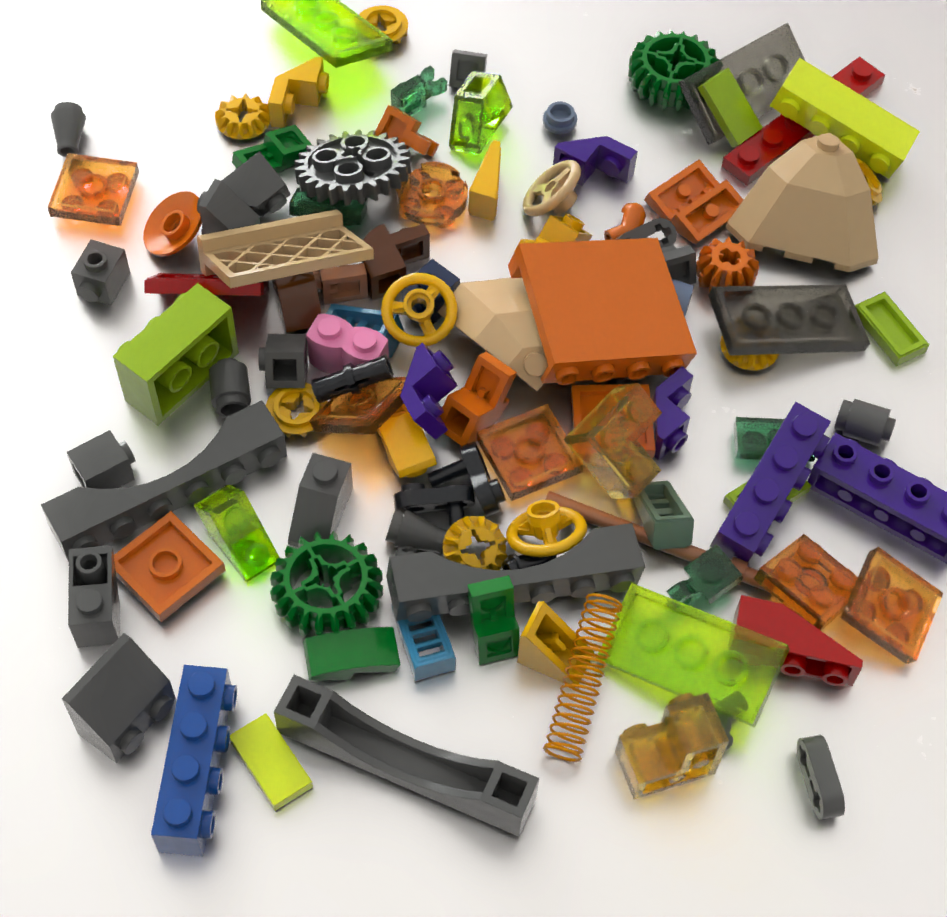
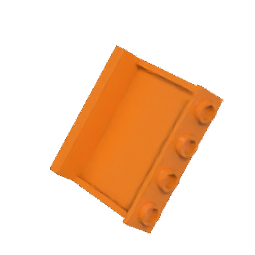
[508,238,697,385]

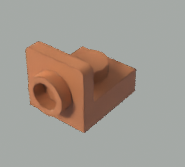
[313,263,368,305]

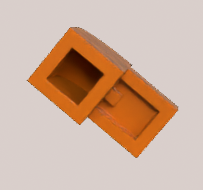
[440,351,517,446]

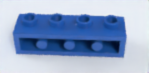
[151,665,237,857]

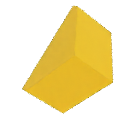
[517,601,594,684]

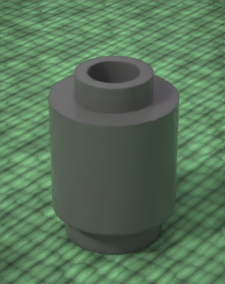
[209,358,251,418]
[834,399,896,447]

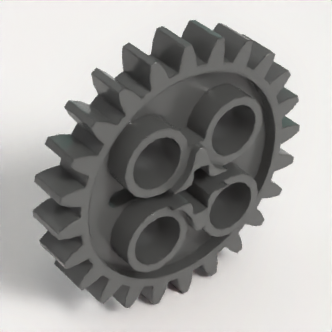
[294,130,412,206]

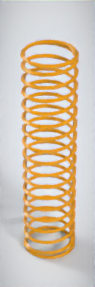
[543,593,623,762]

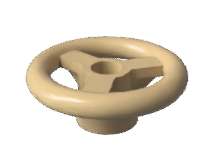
[523,160,581,217]

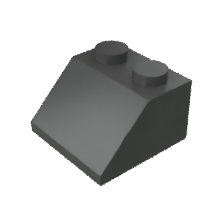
[62,633,176,763]

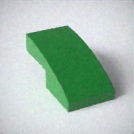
[232,124,312,174]
[467,575,520,665]
[303,627,401,681]

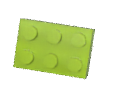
[113,283,239,426]

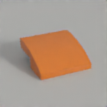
[644,159,743,245]

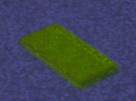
[261,0,393,68]
[598,583,790,728]

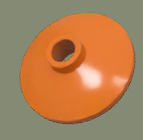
[143,191,202,257]

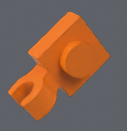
[375,105,439,157]

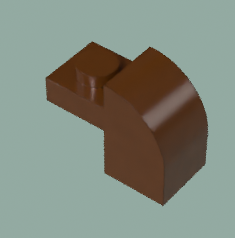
[361,224,430,301]
[272,272,322,333]

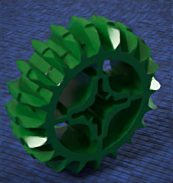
[628,29,720,112]
[270,530,383,638]

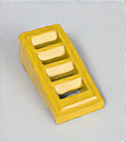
[468,140,501,221]

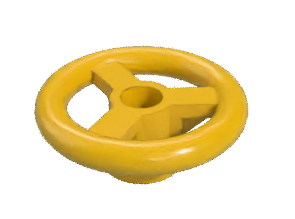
[381,273,458,347]
[506,500,587,557]

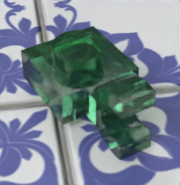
[391,65,447,116]
[666,544,743,613]

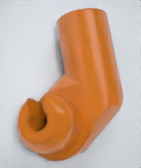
[604,203,646,240]

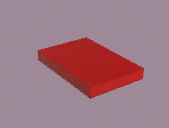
[144,273,269,296]

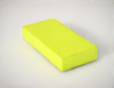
[230,713,313,811]

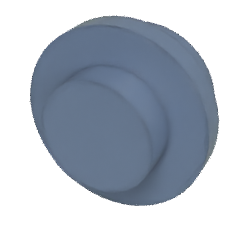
[543,101,577,134]

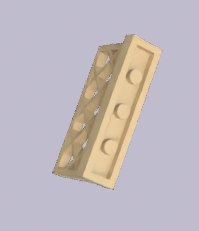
[197,209,374,288]

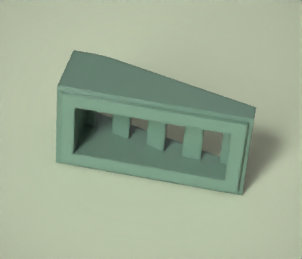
[630,481,694,550]

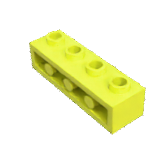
[769,58,920,179]

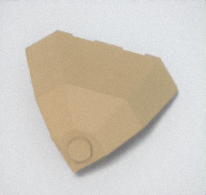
[726,133,879,272]
[437,277,548,391]

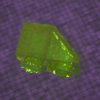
[449,71,513,155]
[193,485,280,582]

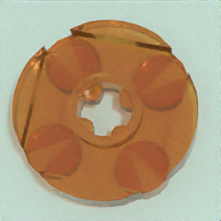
[396,162,468,228]

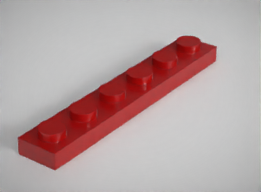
[722,57,885,186]

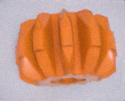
[696,237,759,300]

